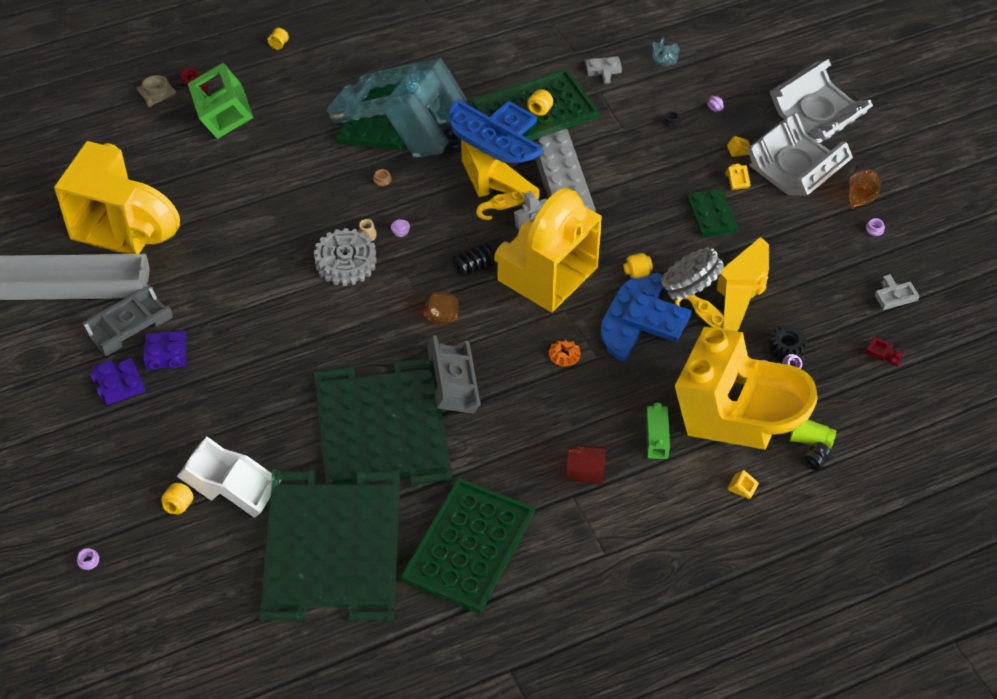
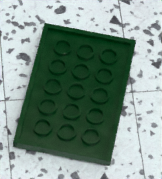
[472,69,600,140]
[336,71,443,150]
[401,478,535,615]

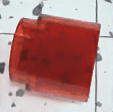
[566,445,606,485]

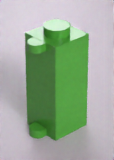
[646,403,670,459]

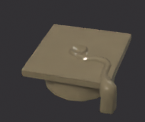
[136,75,177,107]

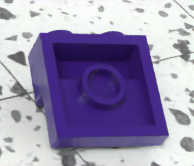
[144,331,186,370]
[90,358,145,405]

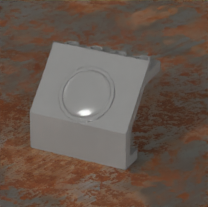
[769,59,873,143]
[747,113,853,196]

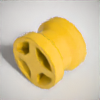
[268,28,289,49]

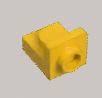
[725,164,751,190]

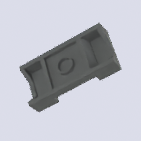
[82,285,173,356]
[427,335,481,414]

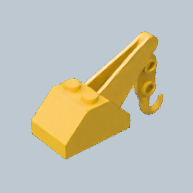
[461,140,539,220]
[675,237,769,332]

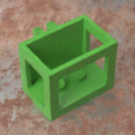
[188,62,253,139]

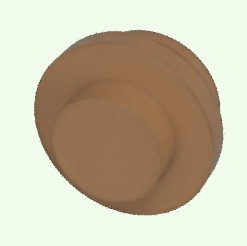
[373,169,392,186]

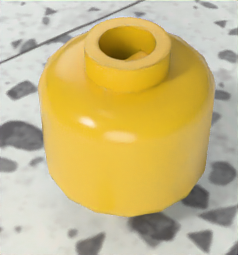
[527,89,553,116]
[623,253,653,279]
[161,483,193,514]

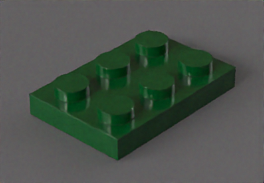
[686,188,738,238]

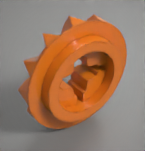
[549,339,581,366]

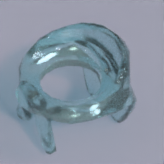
[652,37,680,66]

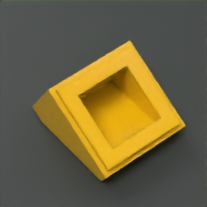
[727,136,750,157]
[727,470,759,499]

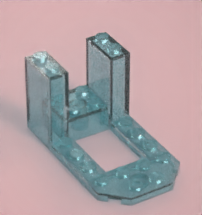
[327,57,472,158]

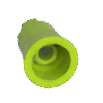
[789,419,837,449]

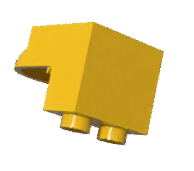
[54,141,180,254]
[494,187,602,313]
[675,327,817,450]

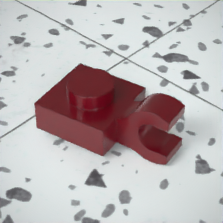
[865,337,903,366]

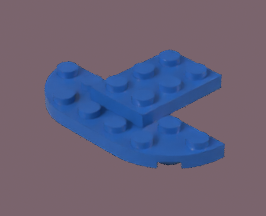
[449,99,543,163]
[601,273,692,363]

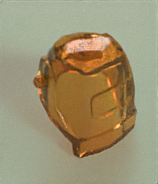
[849,169,881,209]
[423,292,459,325]

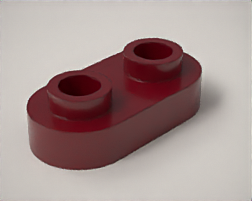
[181,68,208,93]

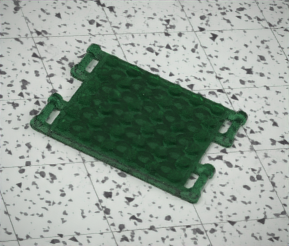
[314,356,453,498]
[260,469,400,623]

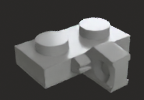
[585,57,622,84]
[514,191,547,230]
[875,274,919,310]

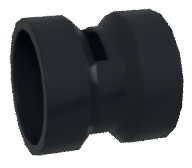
[802,442,831,471]

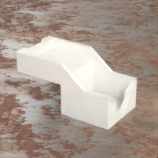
[177,437,281,518]

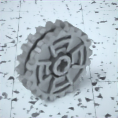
[314,228,377,286]
[661,247,724,300]

